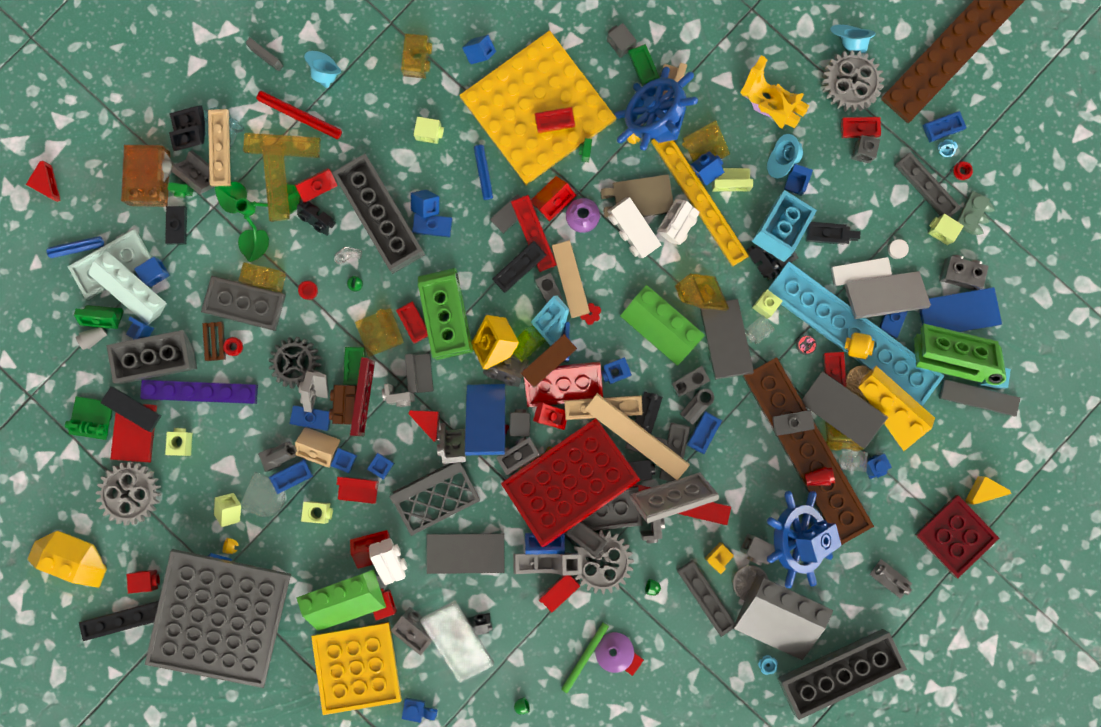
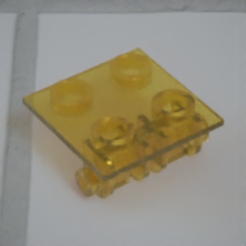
[682,120,730,162]
[355,308,404,357]

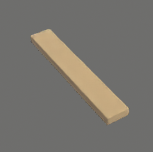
[585,393,690,480]

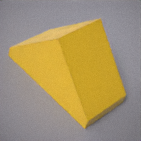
[965,476,1011,505]

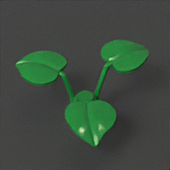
[215,182,301,262]

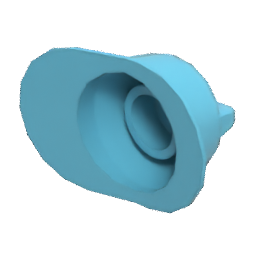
[830,24,876,53]
[304,51,341,88]
[767,134,803,179]

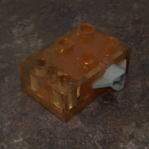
[121,145,175,207]

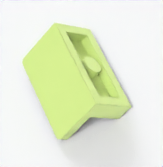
[712,168,753,192]

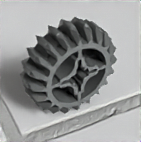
[269,337,321,389]

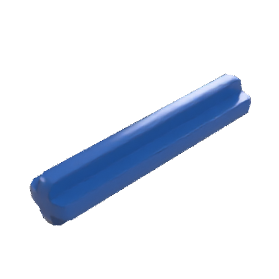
[474,145,493,200]
[46,236,104,258]

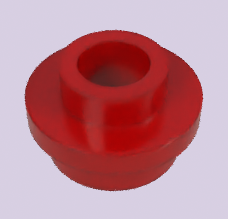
[953,161,973,180]
[223,337,243,356]

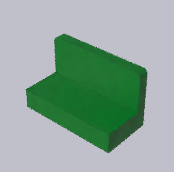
[73,305,124,329]

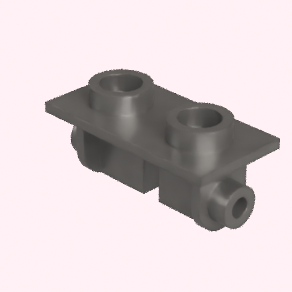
[869,559,912,599]

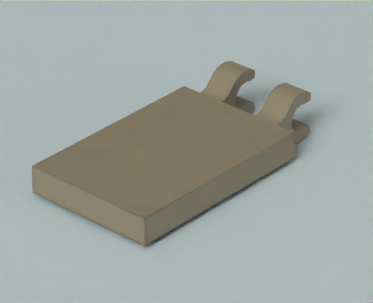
[600,174,674,217]

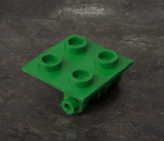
[65,396,112,440]

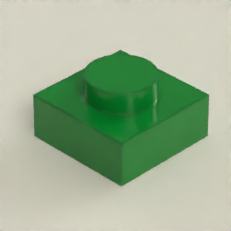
[579,138,592,163]
[167,182,194,198]

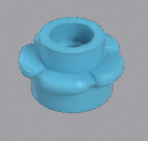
[938,139,958,157]
[758,655,778,675]

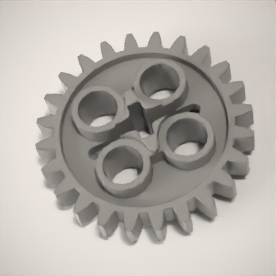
[821,50,884,112]
[96,462,162,525]
[574,530,634,594]

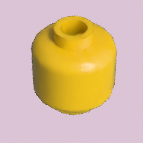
[844,332,875,359]

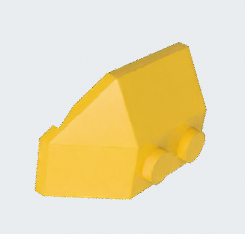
[27,531,107,588]

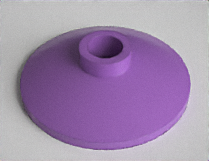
[595,632,634,673]

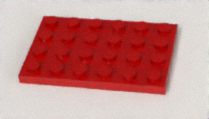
[501,418,640,547]

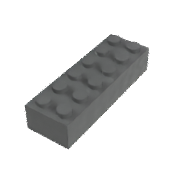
[332,154,425,274]
[777,629,907,720]

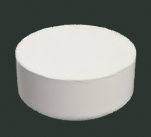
[888,239,909,259]

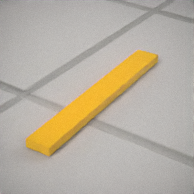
[651,139,749,267]

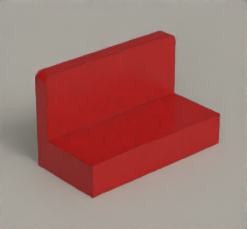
[531,176,576,222]
[336,477,379,504]
[350,530,390,569]
[539,575,580,613]

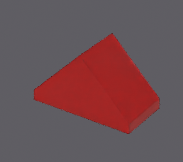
[25,161,61,202]
[408,410,440,442]

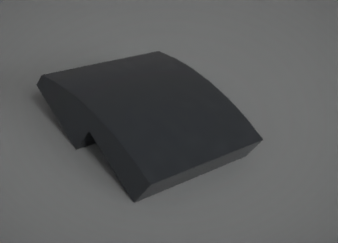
[169,105,205,151]

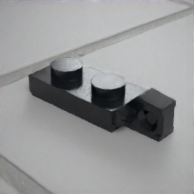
[806,222,861,245]

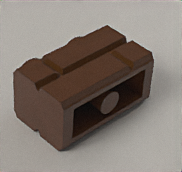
[329,385,357,425]

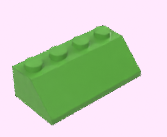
[620,285,705,366]
[296,570,386,631]

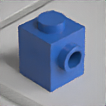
[691,151,725,186]

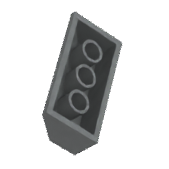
[106,330,197,384]

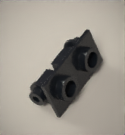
[297,201,336,236]
[747,244,781,280]
[635,391,663,434]
[452,613,493,639]

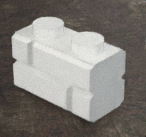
[657,199,700,245]
[369,538,408,585]

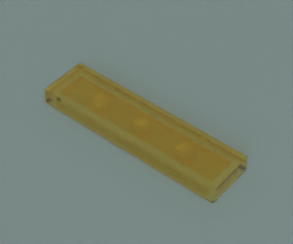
[243,133,321,158]
[262,144,290,222]

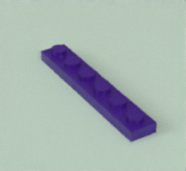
[140,380,258,404]

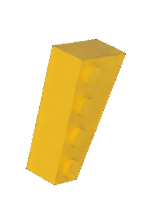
[859,366,935,451]

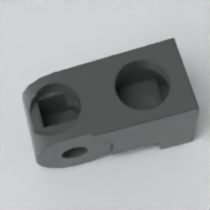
[535,273,564,304]
[671,366,710,397]

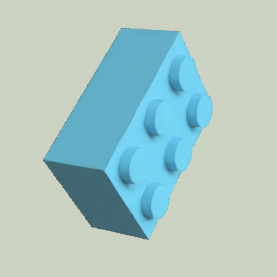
[752,190,817,262]

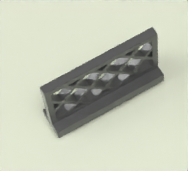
[389,462,480,536]

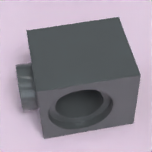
[607,23,637,58]
[851,135,880,164]
[510,409,530,437]

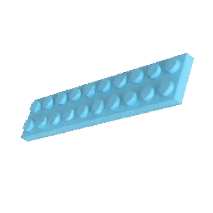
[768,262,944,406]

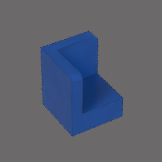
[462,35,496,64]
[784,164,813,196]
[411,190,439,218]
[126,316,154,340]

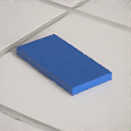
[919,287,1002,332]
[465,384,505,455]

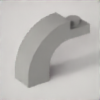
[513,552,582,575]

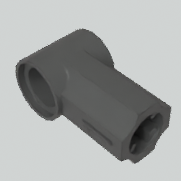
[680,389,714,425]
[258,441,297,472]

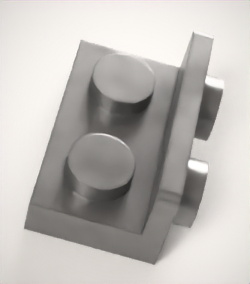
[483,354,529,387]
[391,607,439,656]

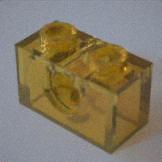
[401,34,432,79]
[239,262,286,293]

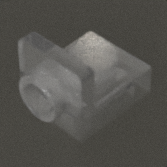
[745,315,775,344]
[839,450,868,472]

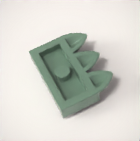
[957,191,995,235]

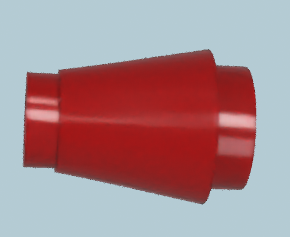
[805,467,835,486]

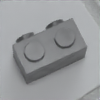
[939,255,989,291]
[496,437,541,475]
[740,534,775,566]

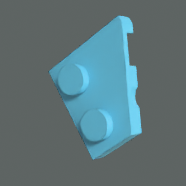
[531,295,569,346]

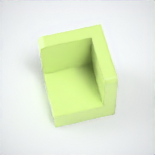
[214,493,241,527]

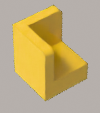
[704,542,734,574]

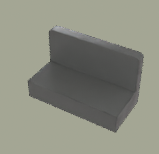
[405,354,434,394]

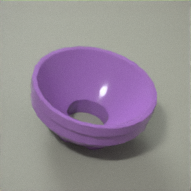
[566,198,600,233]

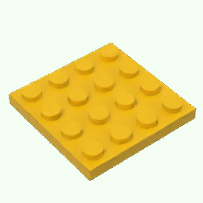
[311,622,402,715]

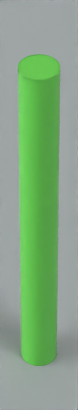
[561,622,609,693]

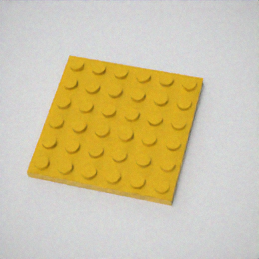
[459,30,616,185]

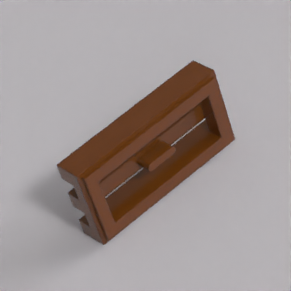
[202,321,226,361]

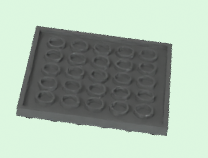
[145,549,291,688]

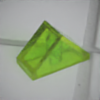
[513,325,546,362]

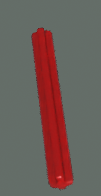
[256,91,342,139]

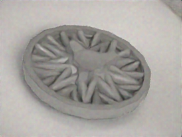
[732,565,769,601]

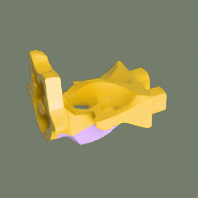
[740,55,810,129]

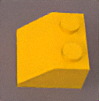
[472,315,519,369]

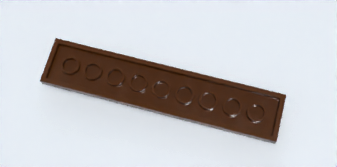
[881,0,1025,124]
[742,357,874,545]

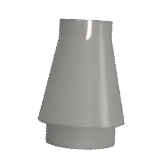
[75,327,107,350]

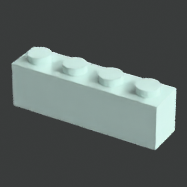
[88,251,167,325]

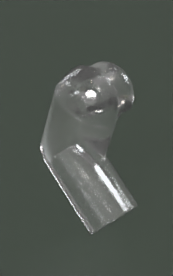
[334,247,362,264]

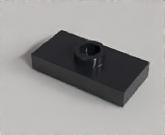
[165,206,187,245]

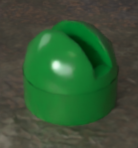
[347,276,363,292]
[645,579,661,596]
[514,697,530,715]

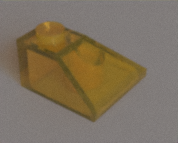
[675,273,729,311]

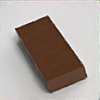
[521,334,577,388]

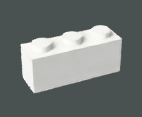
[608,197,661,258]

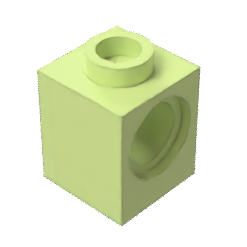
[414,117,444,144]
[928,214,964,245]
[752,289,783,319]
[165,428,193,456]
[301,501,333,524]

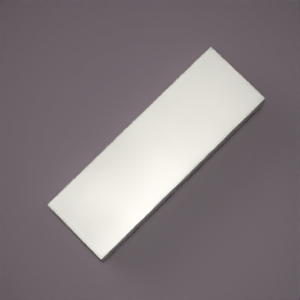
[831,257,892,287]

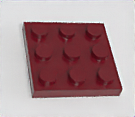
[914,495,1000,578]

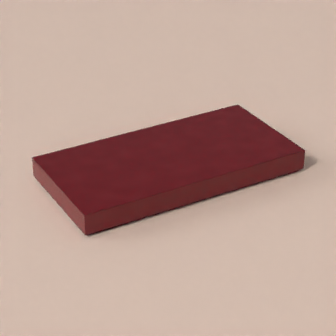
[350,357,375,437]

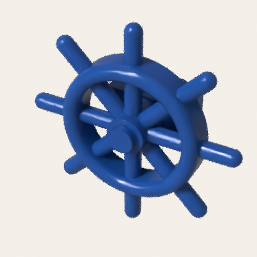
[614,67,698,151]
[767,491,842,588]

